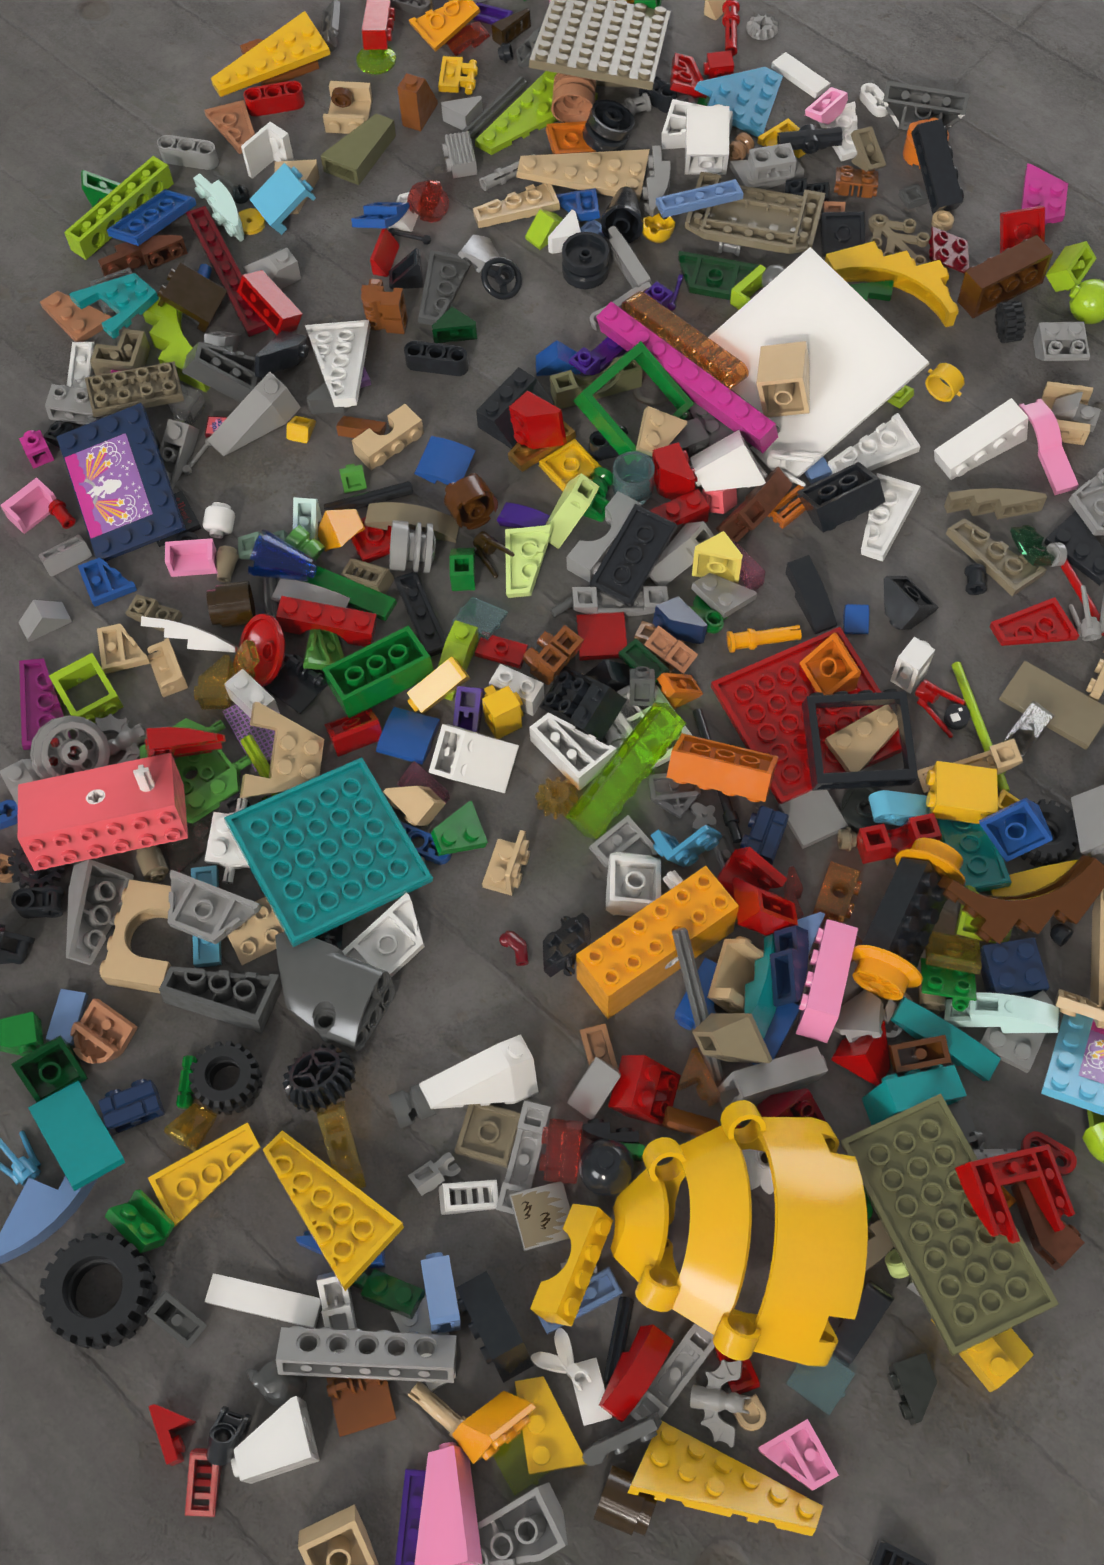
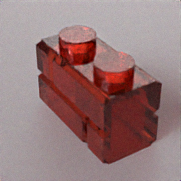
[539,1118,583,1184]

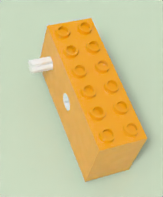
[576,866,739,1019]

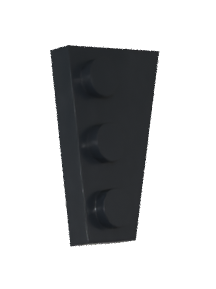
[1044,510,1104,586]

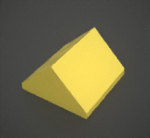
[692,531,743,584]

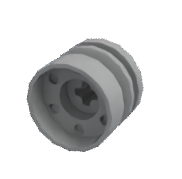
[389,520,436,573]

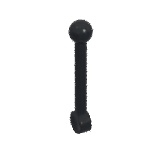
[388,228,431,245]

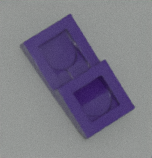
[497,502,550,528]

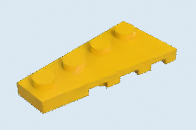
[148,1122,261,1228]

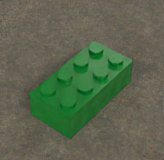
[322,625,434,718]

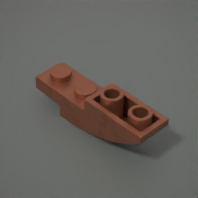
[98,235,188,281]
[715,467,793,545]

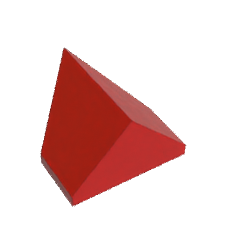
[831,1020,890,1086]

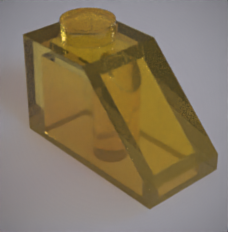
[194,655,234,710]

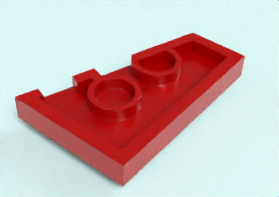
[670,53,707,99]
[989,597,1079,646]

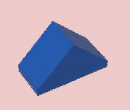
[536,340,581,376]

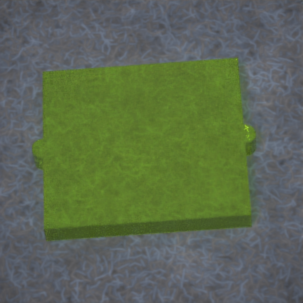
[493,1430,551,1495]

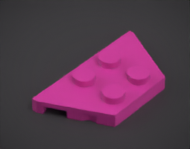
[1021,163,1068,225]

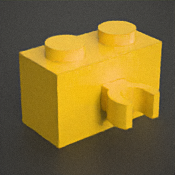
[482,685,524,739]

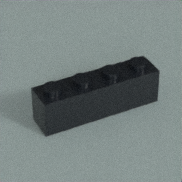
[911,119,964,215]

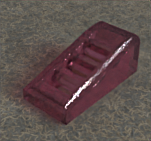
[733,541,765,591]

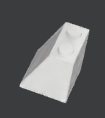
[685,104,729,175]
[690,430,766,492]
[231,1396,320,1484]

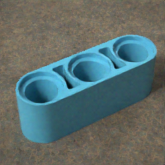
[869,790,930,826]

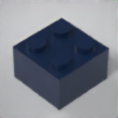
[976,937,1050,998]

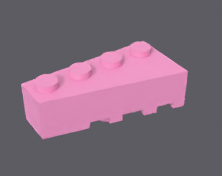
[796,919,858,1043]

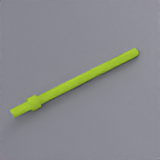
[951,662,1010,792]

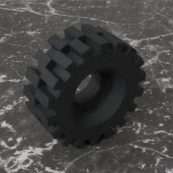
[1020,799,1079,867]

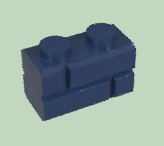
[740,806,789,865]
[98,1079,165,1135]

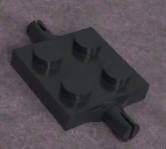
[543,912,591,978]

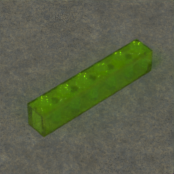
[565,702,686,839]

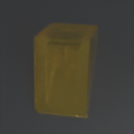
[164,1103,217,1152]

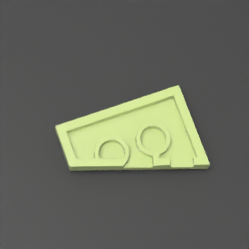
[505,525,553,598]

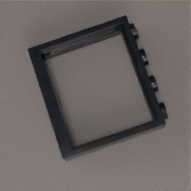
[802,689,918,791]

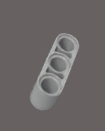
[157,135,219,170]

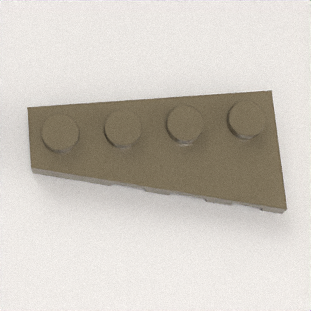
[946,518,1047,596]

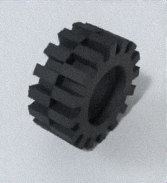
[995,300,1026,343]

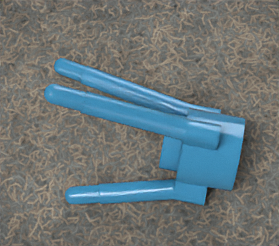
[0,1131,41,1186]

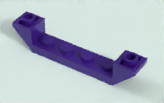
[569,281,673,375]

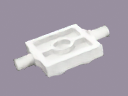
[204,798,250,884]

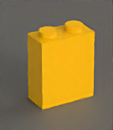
[926,761,998,824]

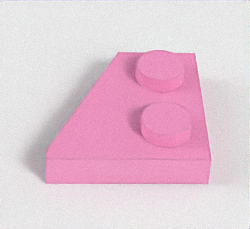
[758,1419,839,1491]

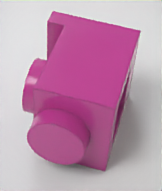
[19,430,54,469]

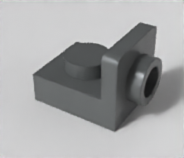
[629,666,655,706]

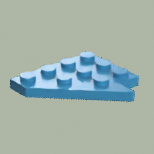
[694,67,783,138]

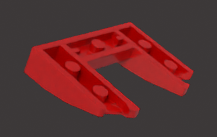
[145,727,226,758]
[955,1144,1075,1244]

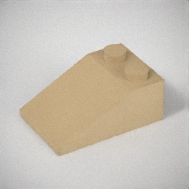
[298,1504,379,1565]

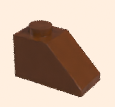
[887,1035,951,1073]

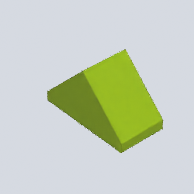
[525,209,563,250]

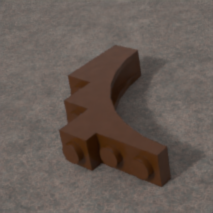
[937,855,1104,944]

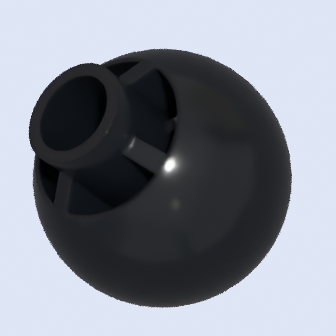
[579,1139,635,1196]

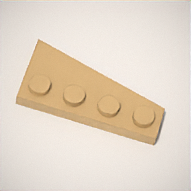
[473,183,560,228]

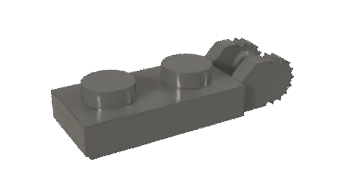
[582,1412,662,1467]

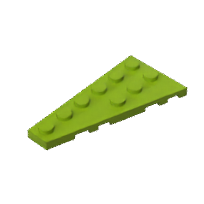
[475,71,598,155]

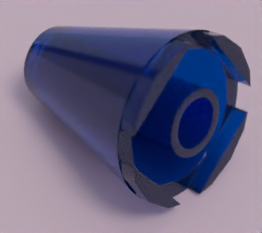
[248,529,318,582]

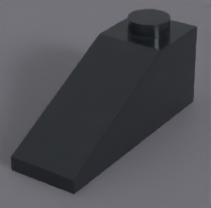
[255,330,309,377]

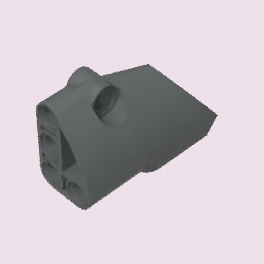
[275,932,396,1051]

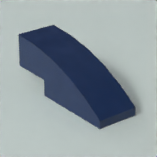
[770,925,809,1007]

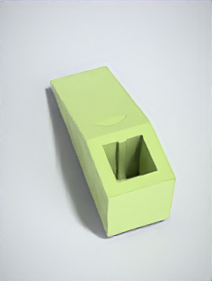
[546,473,600,549]

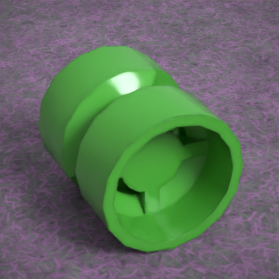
[280,525,325,570]

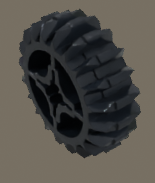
[282,1044,356,1113]

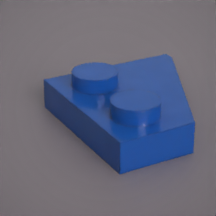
[556,188,600,222]
[78,557,137,607]

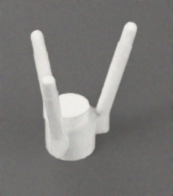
[767,449,822,487]

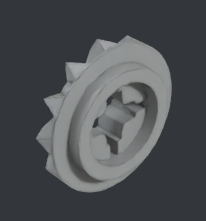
[746,14,778,40]

